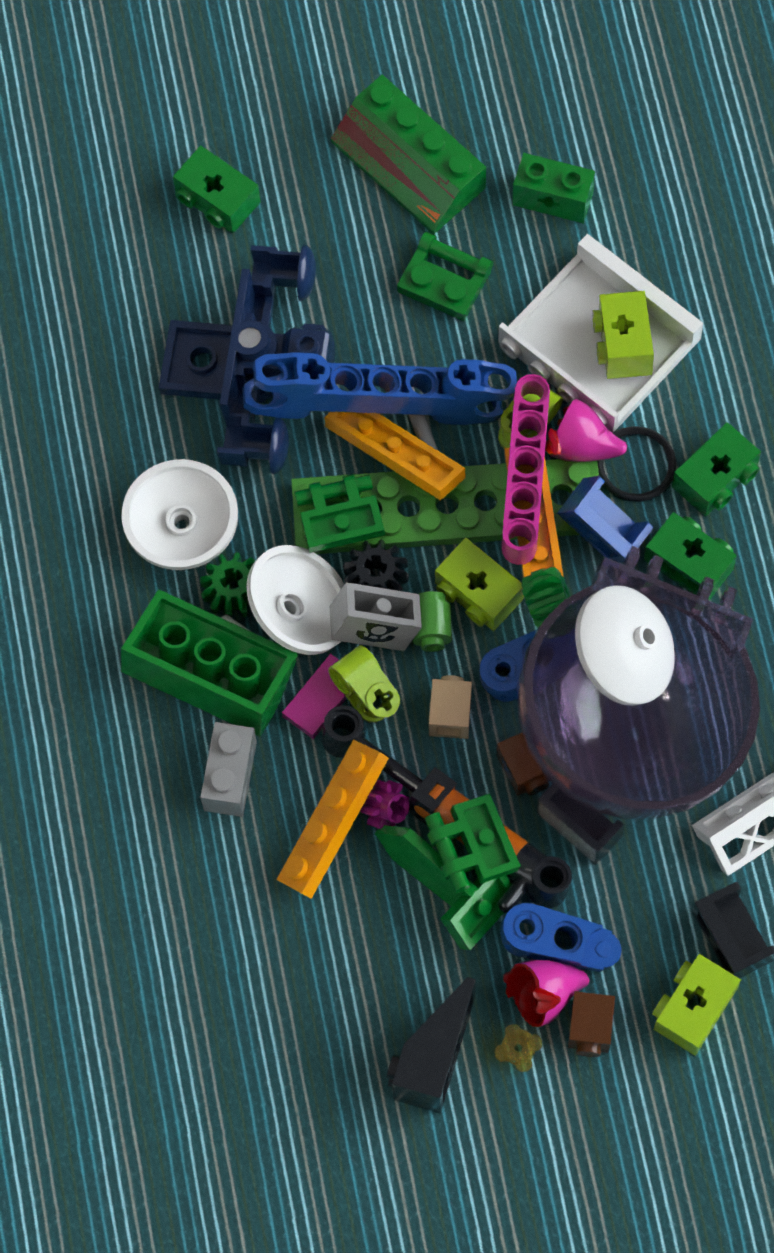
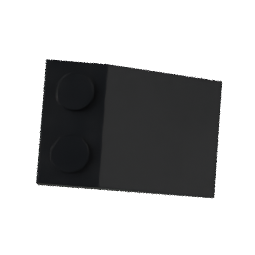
[387,977,476,1114]

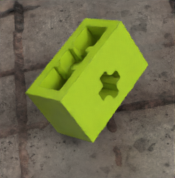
[592,291,654,379]
[435,538,524,632]
[652,954,741,1056]

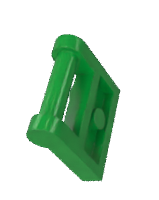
[397,232,494,321]

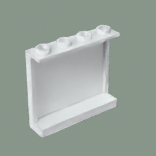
[498,234,703,433]

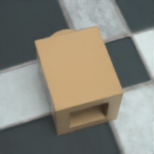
[429,675,472,739]

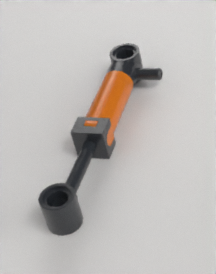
[322,706,572,913]

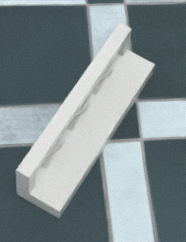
[692,772,774,876]

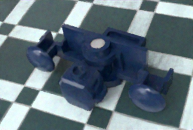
[159,245,335,474]

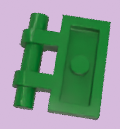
[294,474,385,553]
[425,793,521,893]

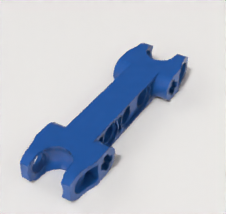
[242,352,517,425]

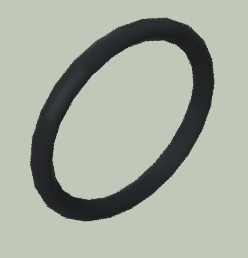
[597,426,676,502]

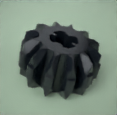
[343,539,409,591]

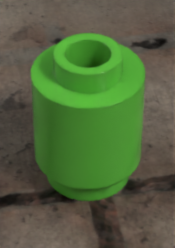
[413,591,452,652]

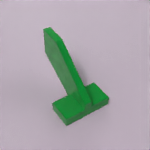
[374,825,512,950]

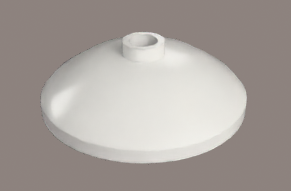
[122,459,238,570]
[247,545,345,655]
[575,586,675,706]

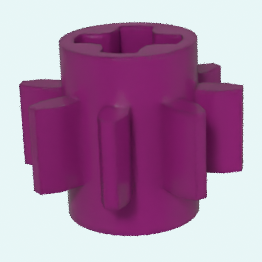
[360,780,409,829]

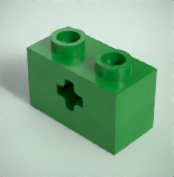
[173,145,261,234]
[512,152,595,224]
[672,422,761,517]
[644,512,737,604]

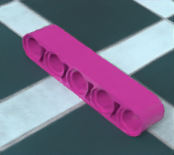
[502,374,550,565]

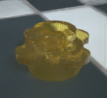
[495,1024,542,1072]

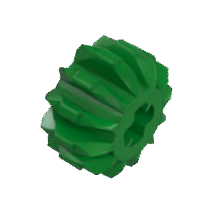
[200,551,255,618]
[521,567,577,636]

